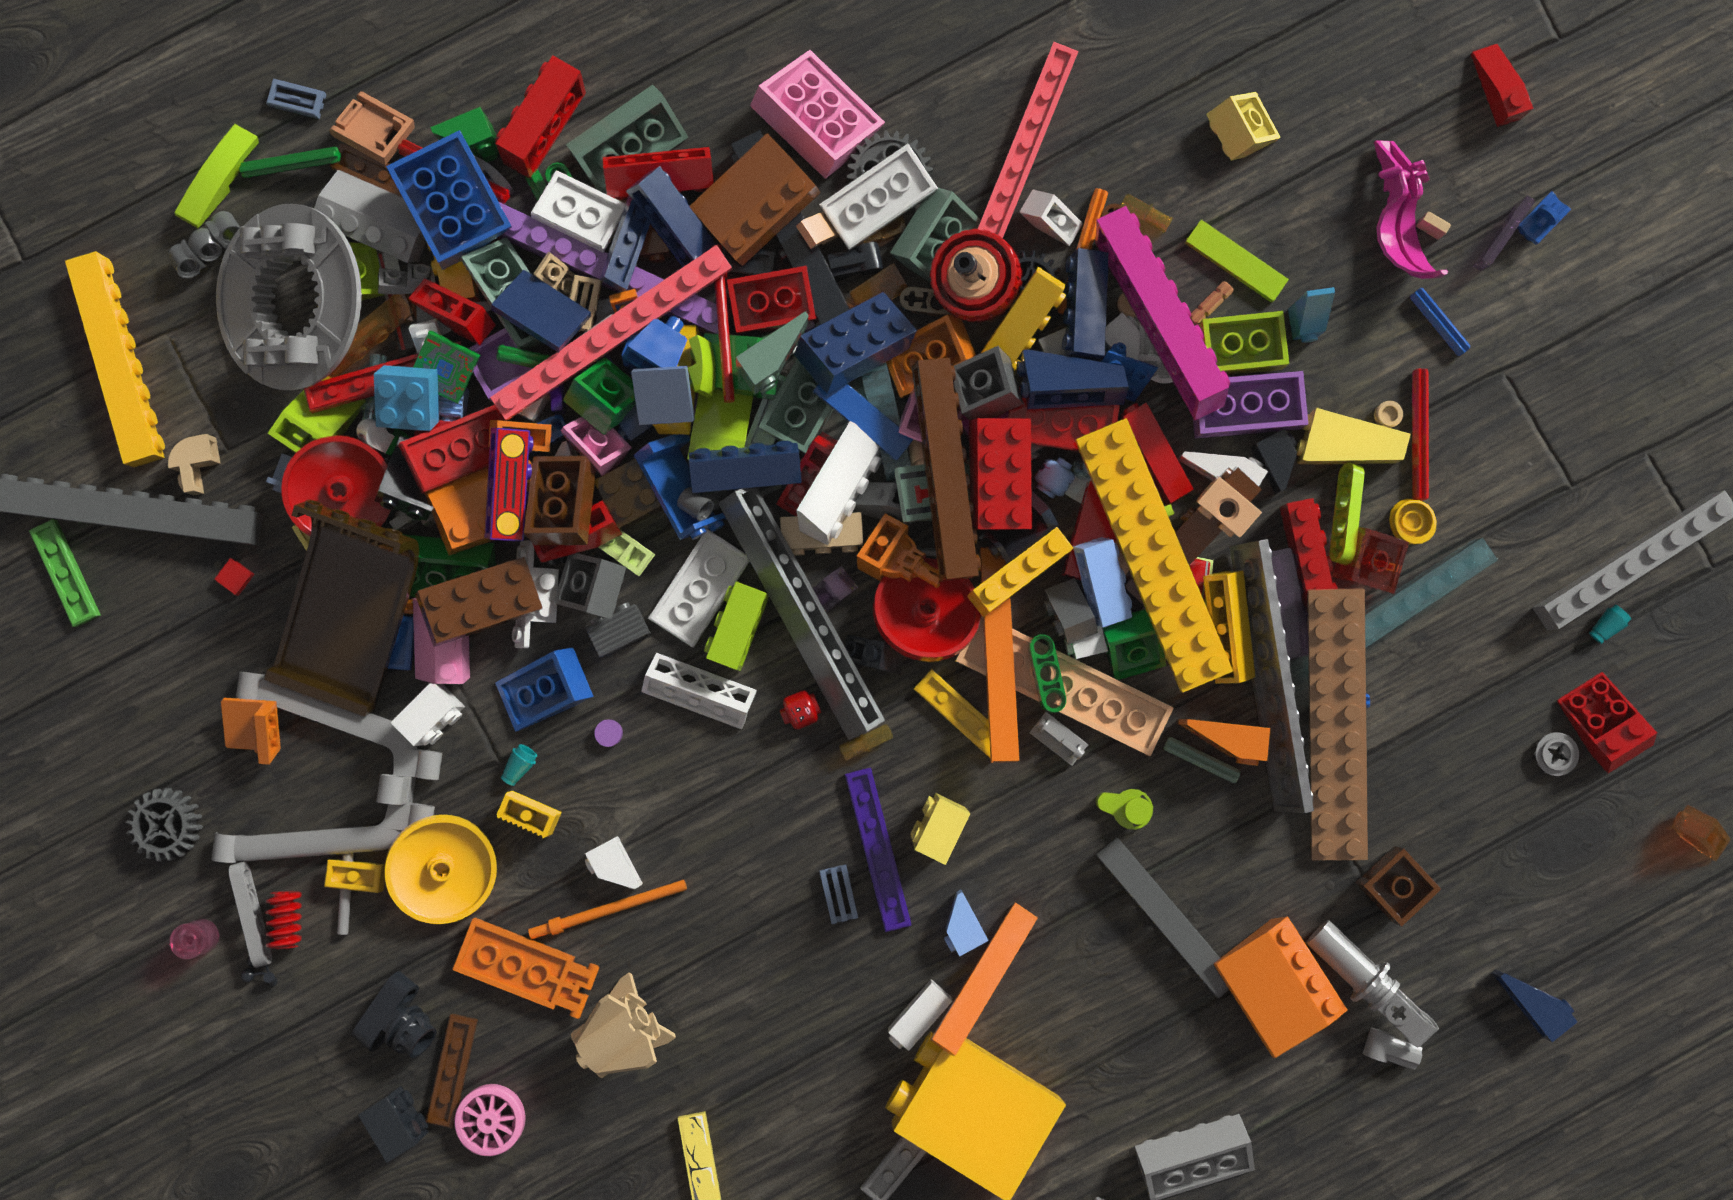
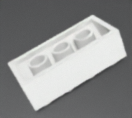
[797,421,882,545]

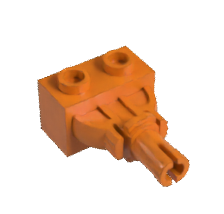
[857,513,940,588]

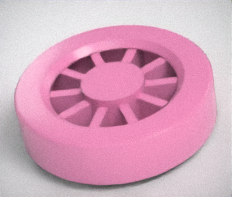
[454,1084,525,1156]

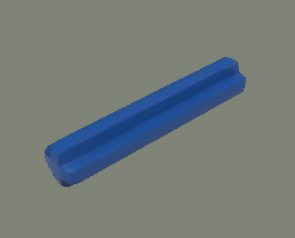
[1410,288,1470,356]

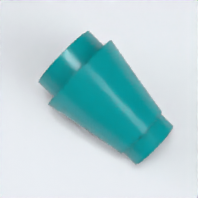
[1589,604,1631,644]
[501,744,537,786]

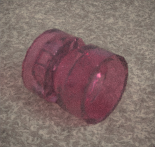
[170,919,219,959]

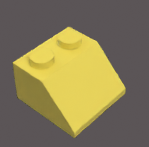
[1206,92,1281,161]

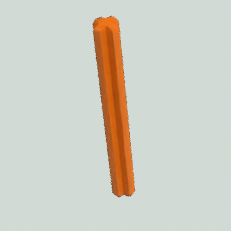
[1058,188,1108,315]

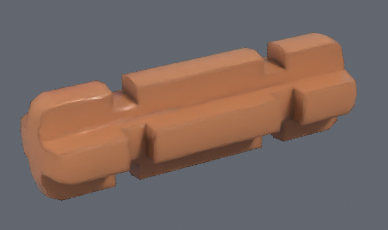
[1190,281,1233,325]

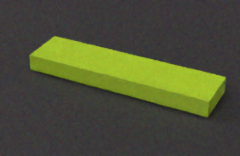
[1185,220,1289,303]

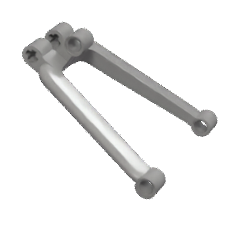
[211,672,443,863]

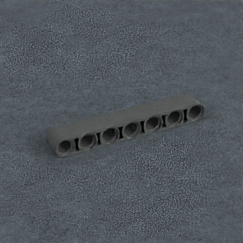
[1096,837,1229,999]

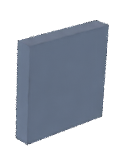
[631,366,695,425]

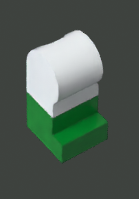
[356,419,412,456]

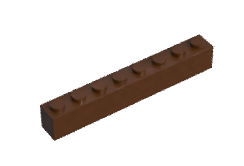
[911,358,981,582]

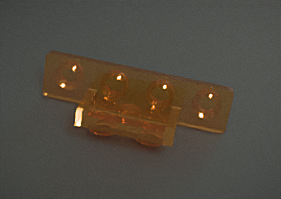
[328,294,414,378]

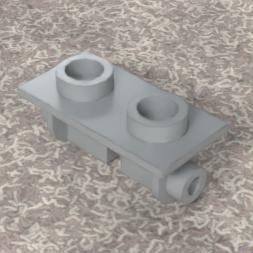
[1029,712,1088,766]

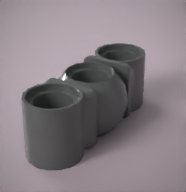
[168,211,240,279]

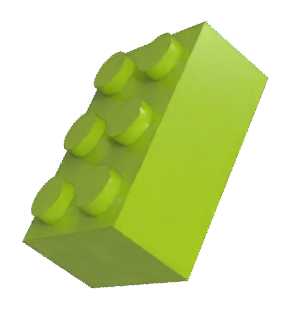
[1198,311,1289,376]
[704,582,769,671]

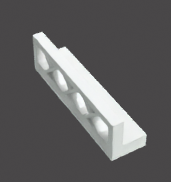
[642,653,757,729]

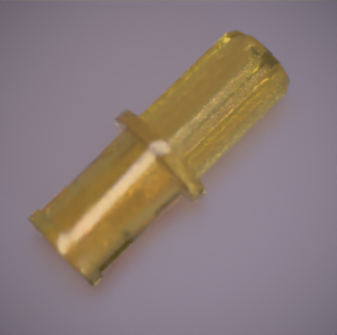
[1121,194,1173,233]
[839,724,893,761]

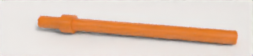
[528,880,687,939]

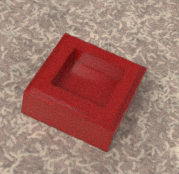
[214,558,255,596]

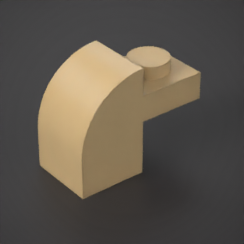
[168,434,221,495]

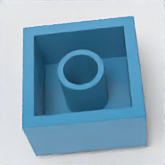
[374,365,439,431]

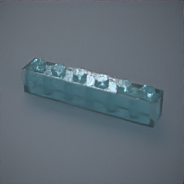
[1365,538,1497,648]

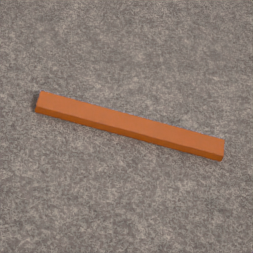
[980,548,1019,763]

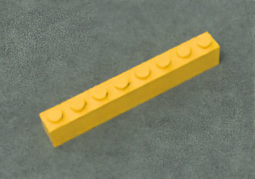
[65,251,165,467]

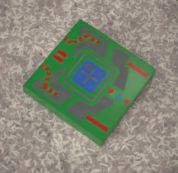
[413,330,480,404]

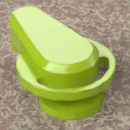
[1096,789,1153,830]

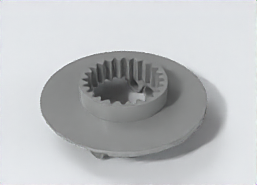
[216,204,361,390]

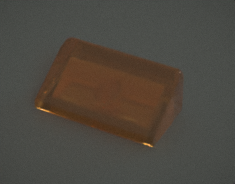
[850,263,908,306]

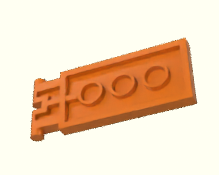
[453,918,600,1019]

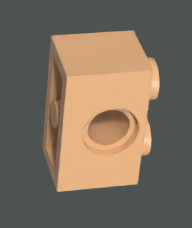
[1196,476,1262,537]

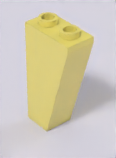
[1296,408,1410,465]

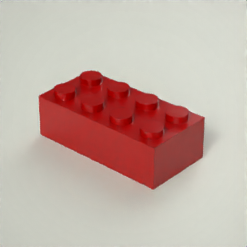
[496,55,586,179]
[969,418,1032,530]

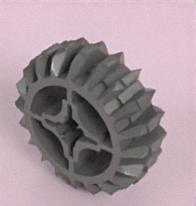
[125,788,203,862]

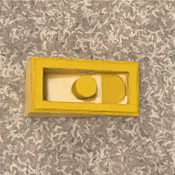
[324,859,385,893]

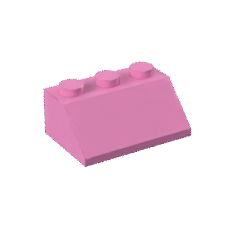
[413,598,470,684]

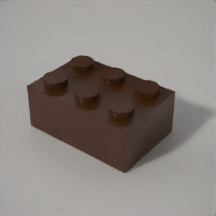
[524,456,596,545]

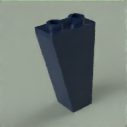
[1016,350,1128,409]

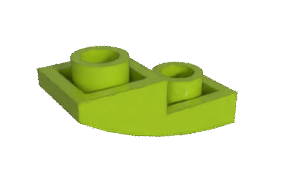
[688,335,716,398]

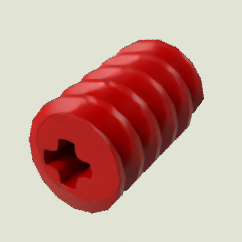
[266,891,302,949]

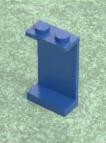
[634,434,726,540]

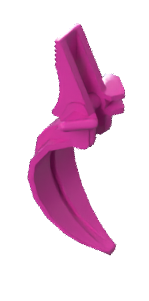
[1374,140,1447,279]

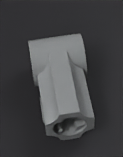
[1362,1027,1422,1070]

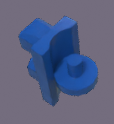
[1517,191,1571,245]

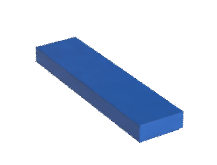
[812,384,914,461]

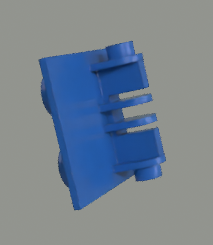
[1101,342,1158,402]

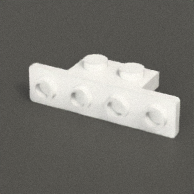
[512,540,559,648]

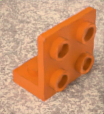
[221,698,281,764]

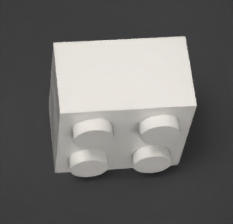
[391,684,465,746]

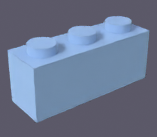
[1073,537,1132,627]

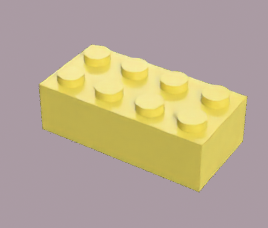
[910,793,971,865]

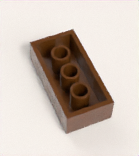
[415,557,543,647]

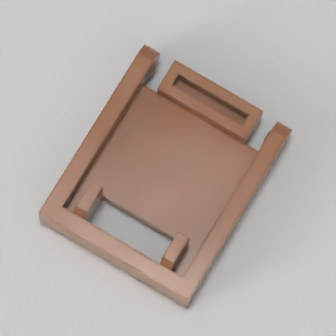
[329,91,415,165]

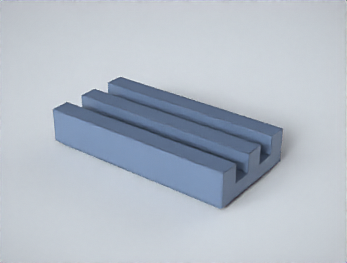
[266,79,327,119]
[820,864,858,924]

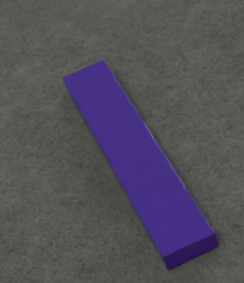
[845,767,911,932]

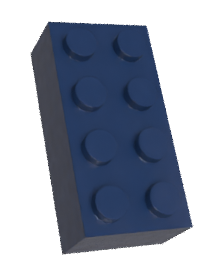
[794,292,917,394]

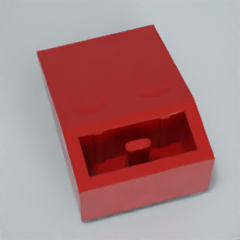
[1557,672,1657,774]

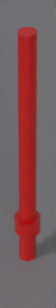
[711,244,735,403]

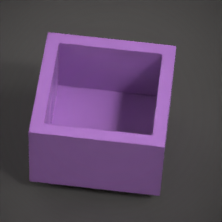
[469,328,533,402]

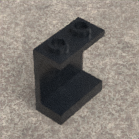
[374,435,433,521]
[976,490,1059,564]

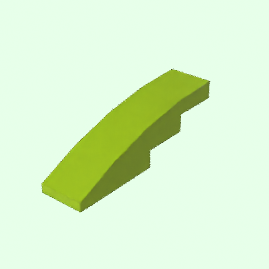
[175,124,259,228]

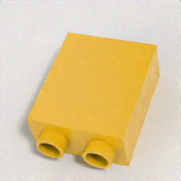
[885,1032,1066,1200]

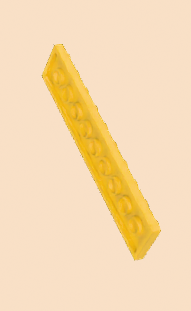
[1075,418,1233,693]

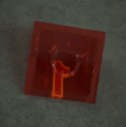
[1332,527,1409,594]

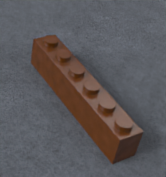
[1124,466,1262,605]

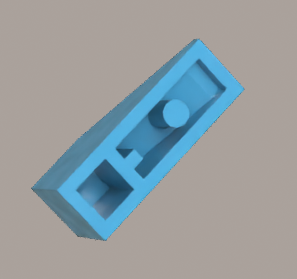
[1288,287,1335,343]

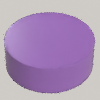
[595,720,623,747]

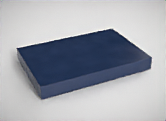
[491,270,591,353]

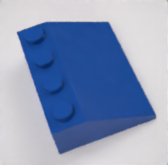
[386,130,512,270]

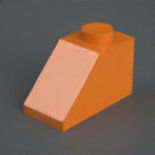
[488,420,551,452]

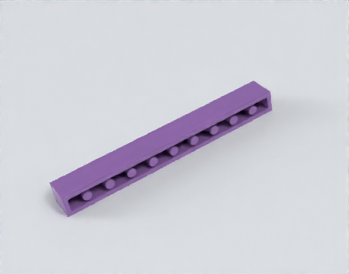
[499,202,729,334]

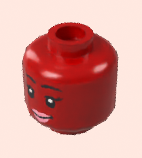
[780,690,822,730]

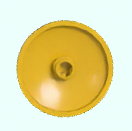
[385,815,497,924]

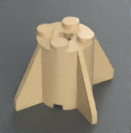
[571,973,676,1078]

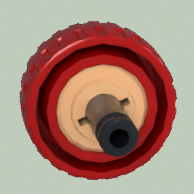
[930,229,1022,323]

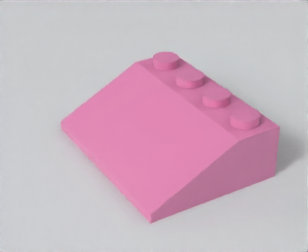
[750,50,885,179]

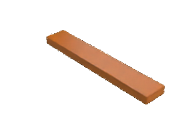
[930,902,1038,1057]

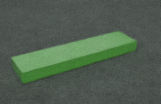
[29,519,101,627]

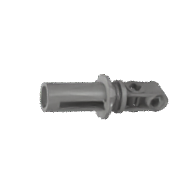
[1306,920,1439,1048]

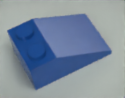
[495,647,594,732]

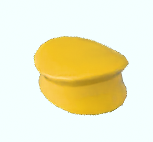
[1389,499,1436,544]

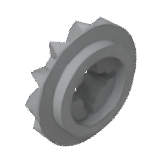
[1534,732,1579,776]

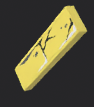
[678,1111,721,1200]

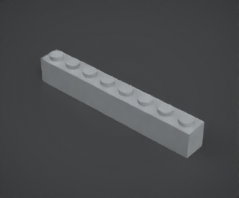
[1532,490,1733,630]

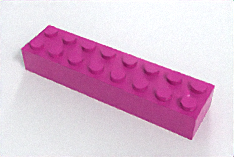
[1095,206,1230,420]

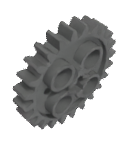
[847,130,933,216]

